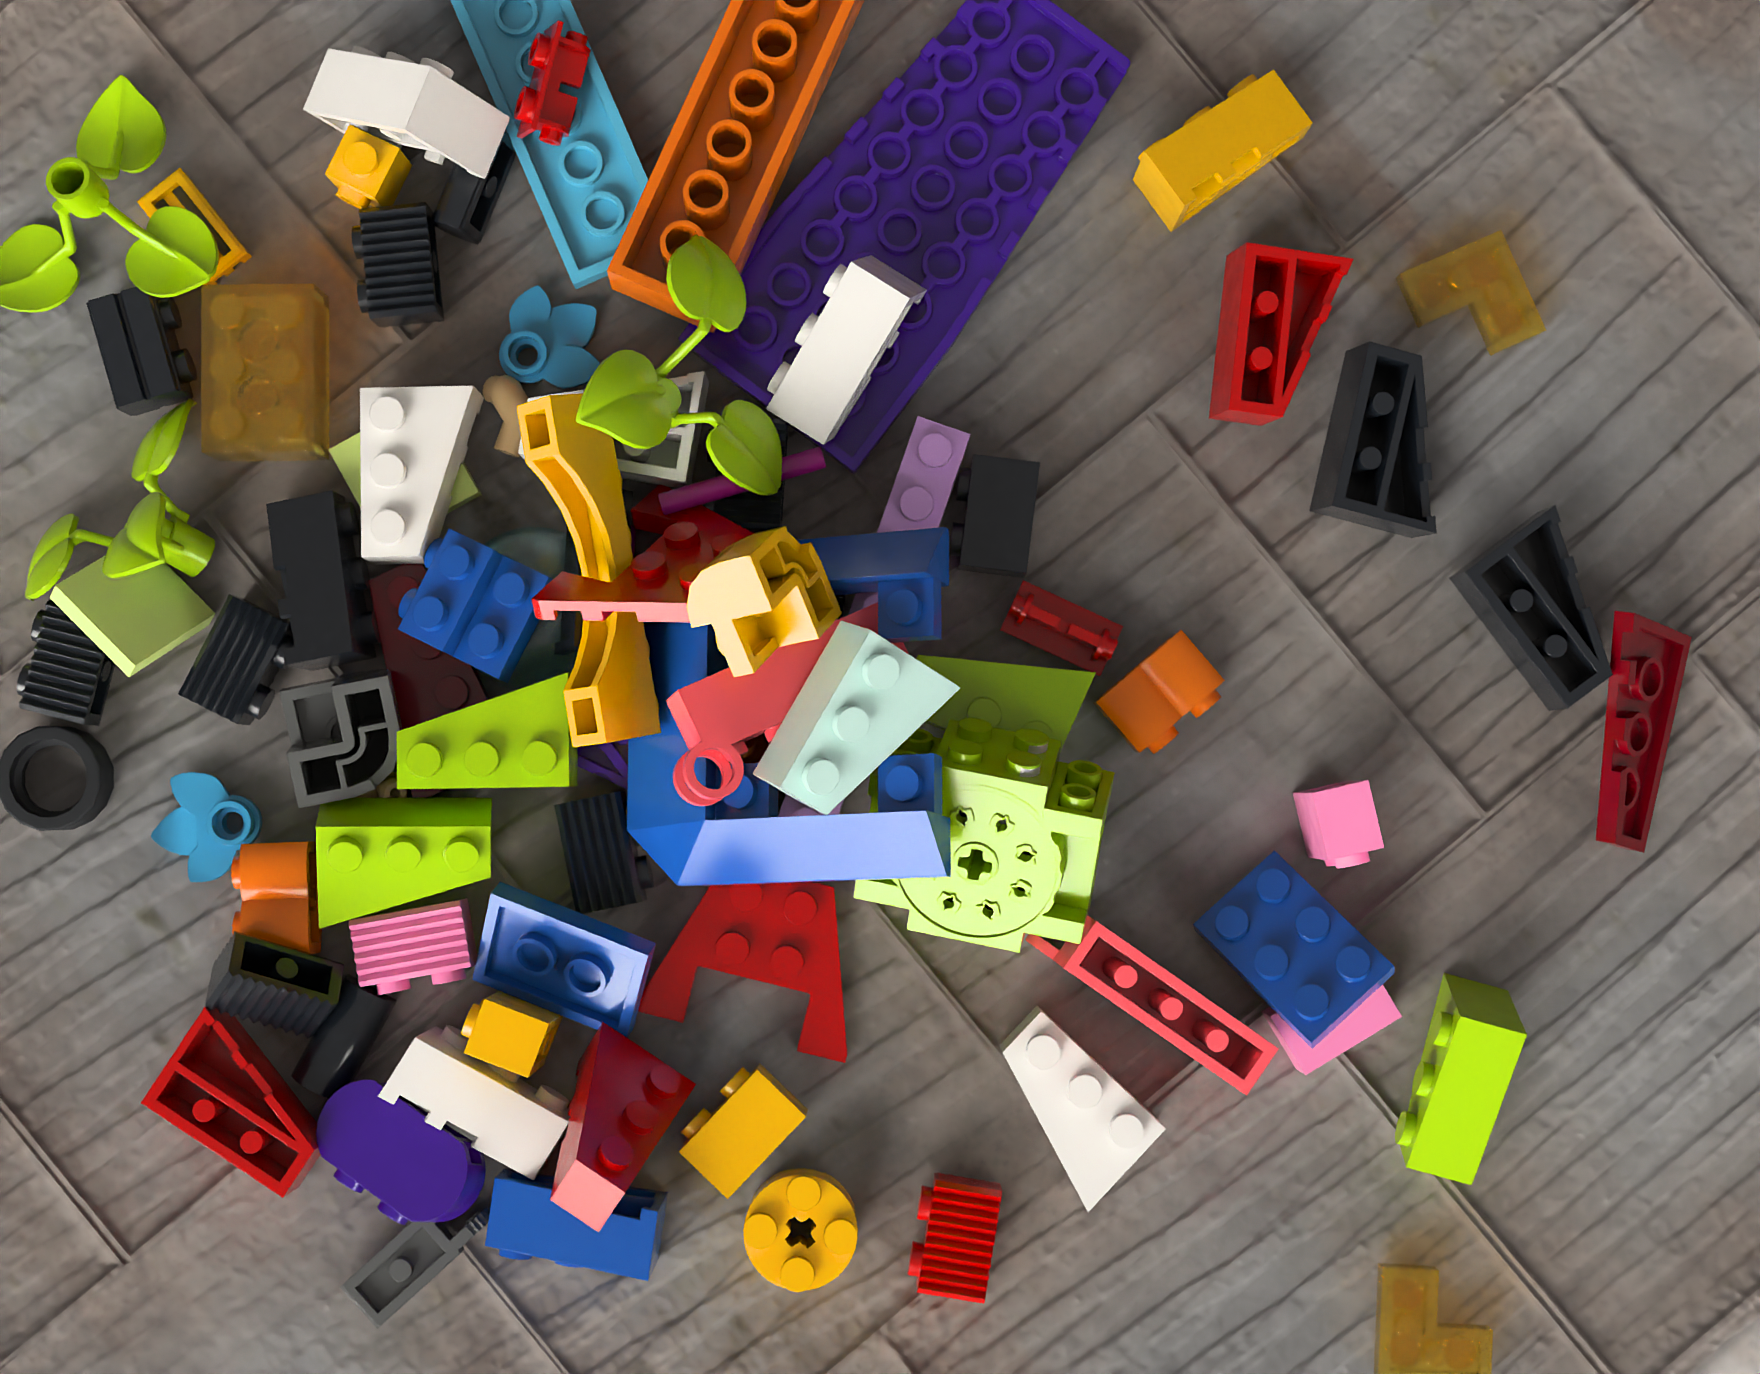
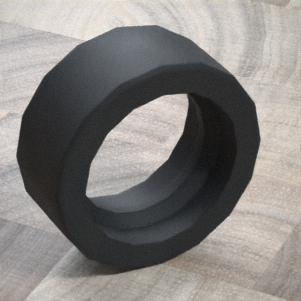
[0,726,114,831]

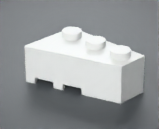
[303,46,510,179]
[766,255,927,445]
[378,1025,570,1180]

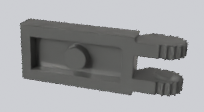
[340,1208,490,1329]

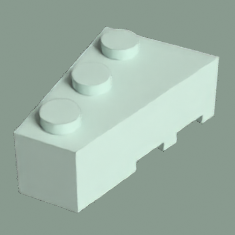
[753,620,960,815]

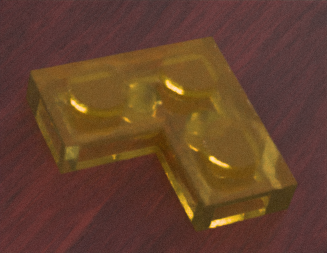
[1396,230,1546,356]
[1374,1263,1493,1374]

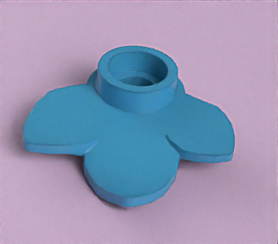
[499,285,600,389]
[151,772,262,882]

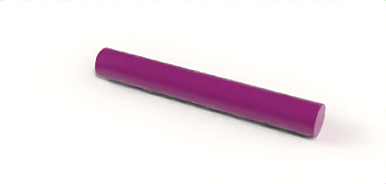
[658,446,826,516]

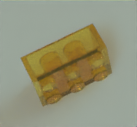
[201,284,329,462]

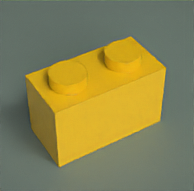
[461,991,563,1078]
[679,1064,808,1199]

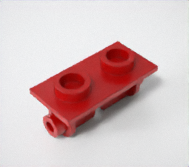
[514,20,591,146]
[1000,580,1123,676]

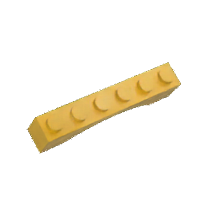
[516,393,661,747]

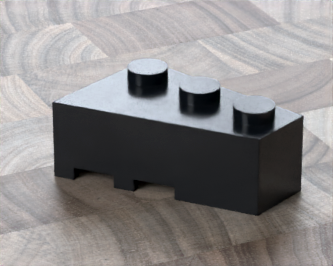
[1449,505,1613,711]

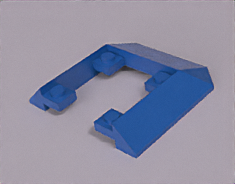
[627,527,951,886]

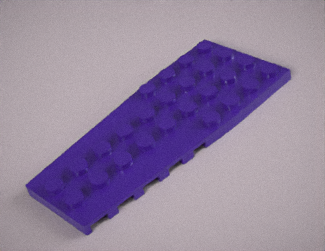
[678,0,1130,474]

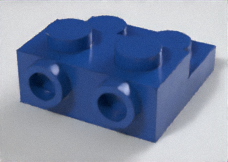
[398,528,553,683]

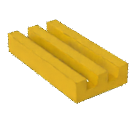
[137,168,252,290]

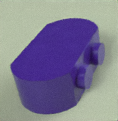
[316,1080,486,1225]

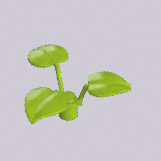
[0,75,219,313]
[576,235,782,495]
[25,398,215,601]

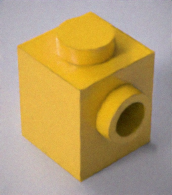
[325,124,413,209]

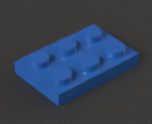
[1193,850,1395,1049]
[472,882,656,1038]

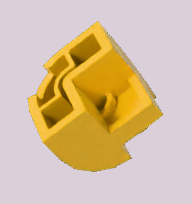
[687,526,842,677]

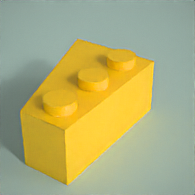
[1133,69,1313,232]

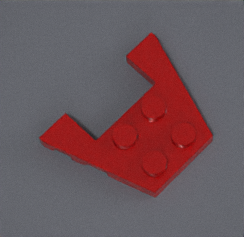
[531,485,754,623]
[638,882,848,1063]

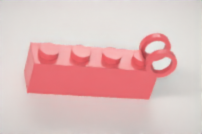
[666,602,909,806]
[1025,916,1279,1096]

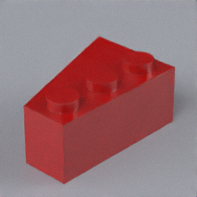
[1209,242,1354,426]
[141,1007,321,1198]
[550,1022,696,1232]

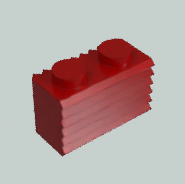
[907,1173,1002,1304]

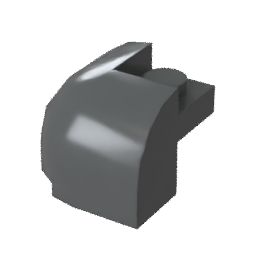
[279,669,402,808]

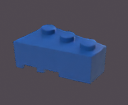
[485,1169,668,1281]

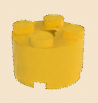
[743,1168,858,1292]

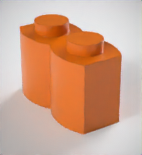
[1093,630,1225,754]
[231,841,322,954]

